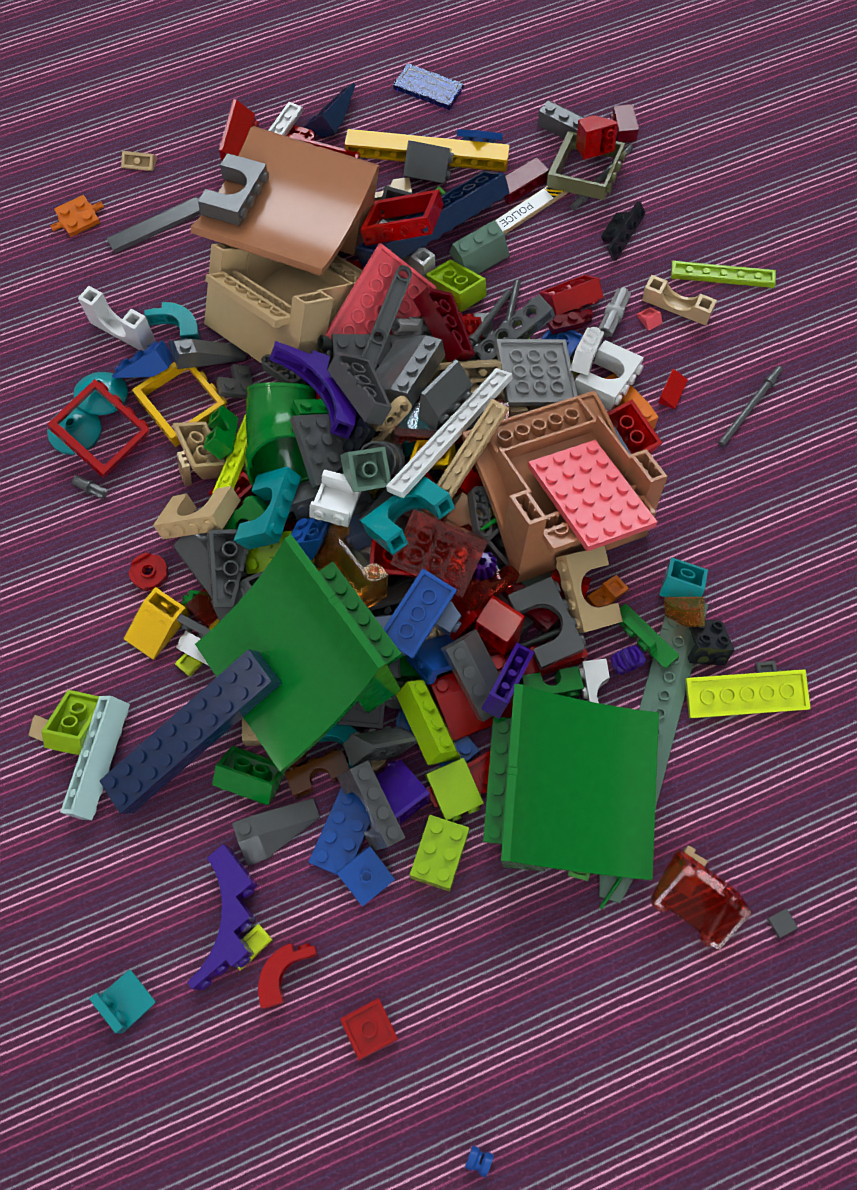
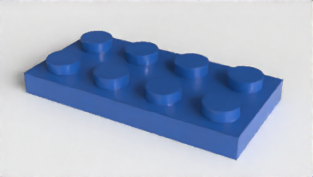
[383,569,457,659]
[308,787,371,876]

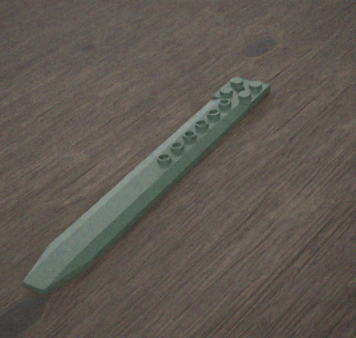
[599,600,709,904]

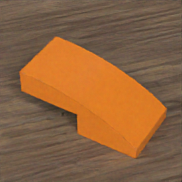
[585,575,629,607]

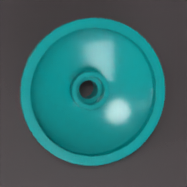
[73,372,128,415]
[47,407,102,455]

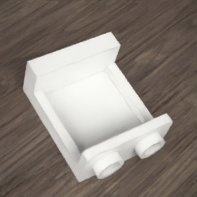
[309,469,361,527]

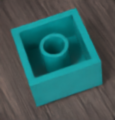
[659,557,708,608]

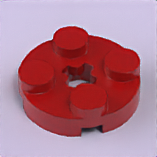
[129,553,168,591]

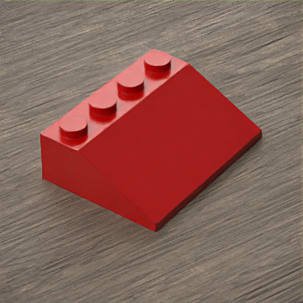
[429,653,514,742]

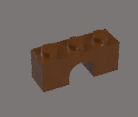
[285,749,350,799]

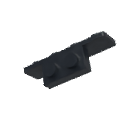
[601,201,645,261]

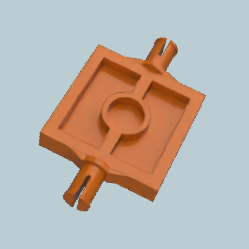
[50,194,104,237]

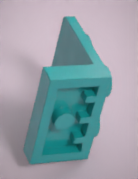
[89,970,156,1034]

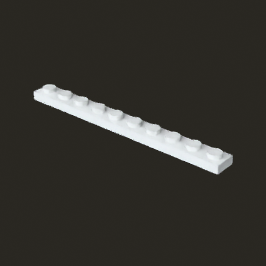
[386,368,513,498]

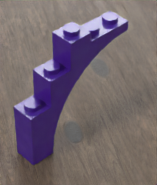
[269,341,357,439]
[187,844,258,990]

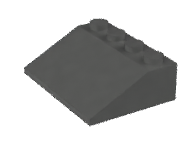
[375,335,445,409]

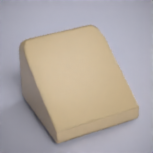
[29,715,48,741]

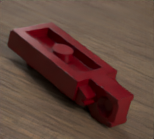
[546,309,594,334]

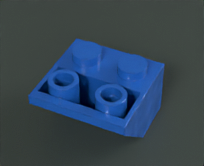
[291,518,331,561]

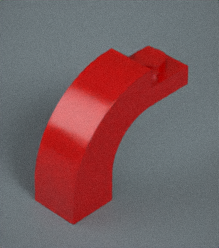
[258,943,318,1010]

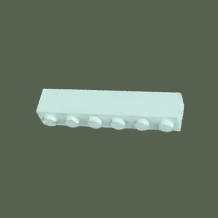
[60,696,130,821]

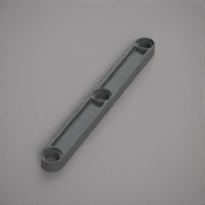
[361,265,412,370]

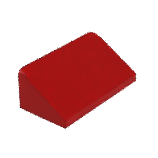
[658,369,688,409]

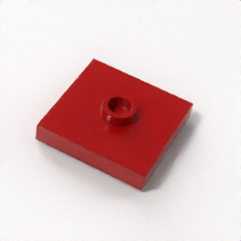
[340,998,398,1061]

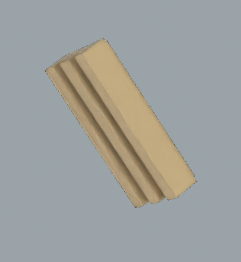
[177,451,192,486]

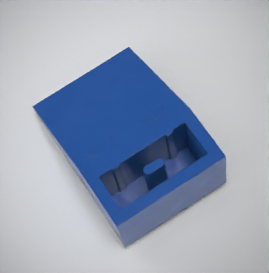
[112,340,174,378]

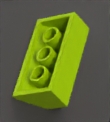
[396,680,461,765]

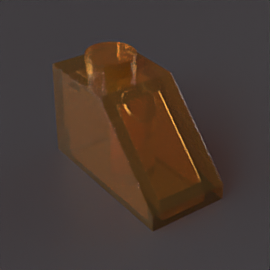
[664,597,705,627]

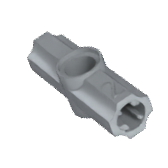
[599,287,631,338]
[391,317,432,335]

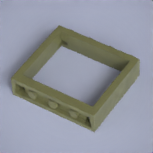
[547,131,626,200]

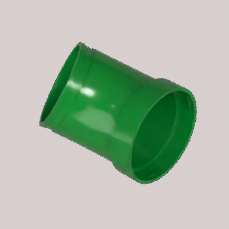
[245,382,316,486]

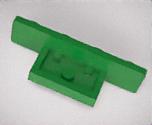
[618,604,679,669]

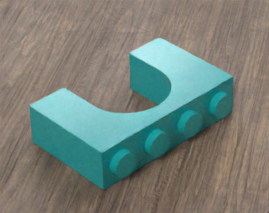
[234,466,301,550]
[360,476,455,555]

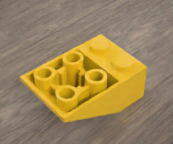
[124,587,190,660]

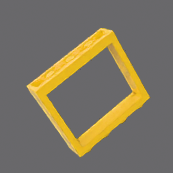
[132,362,227,447]

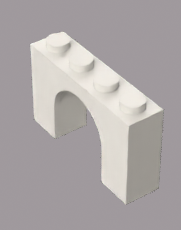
[78,286,155,351]
[575,340,644,411]

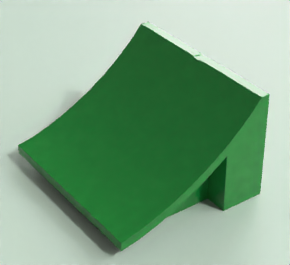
[195,534,403,773]
[483,684,659,881]

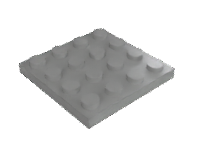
[495,339,578,406]

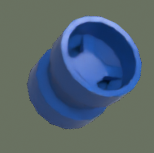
[465,1145,494,1178]

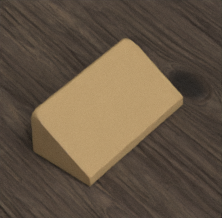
[121,151,157,171]

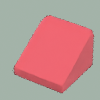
[636,307,662,330]

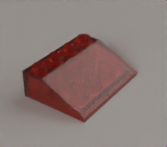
[390,508,489,597]

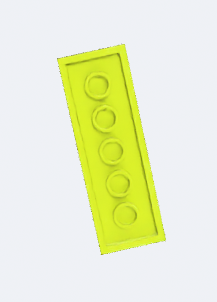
[685,669,810,718]

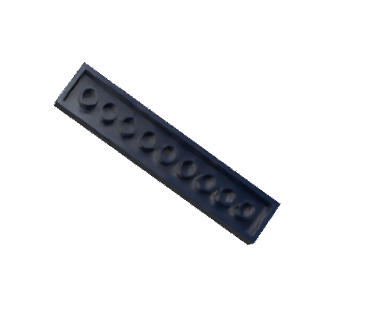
[355,171,510,267]
[99,649,282,814]

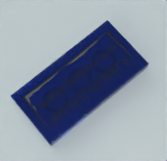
[393,63,464,110]

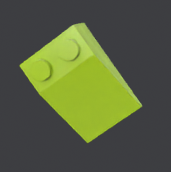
[425,259,487,312]
[41,690,99,755]

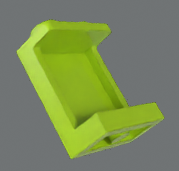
[424,758,484,822]

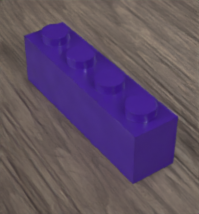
[481,643,534,719]

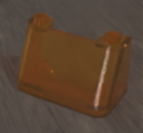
[314,523,388,608]

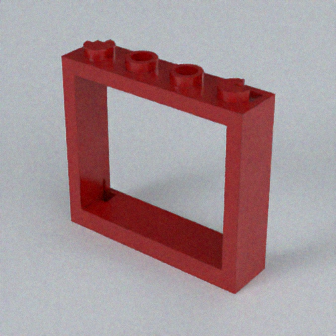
[360,189,444,246]
[47,379,150,479]

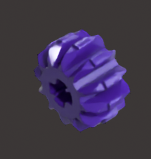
[464,549,497,583]
[610,645,646,675]

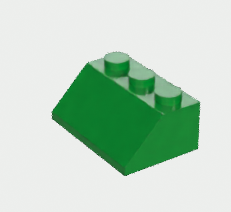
[212,745,286,805]

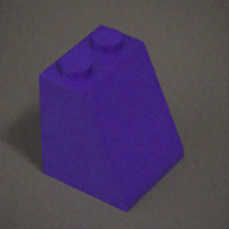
[375,759,430,825]

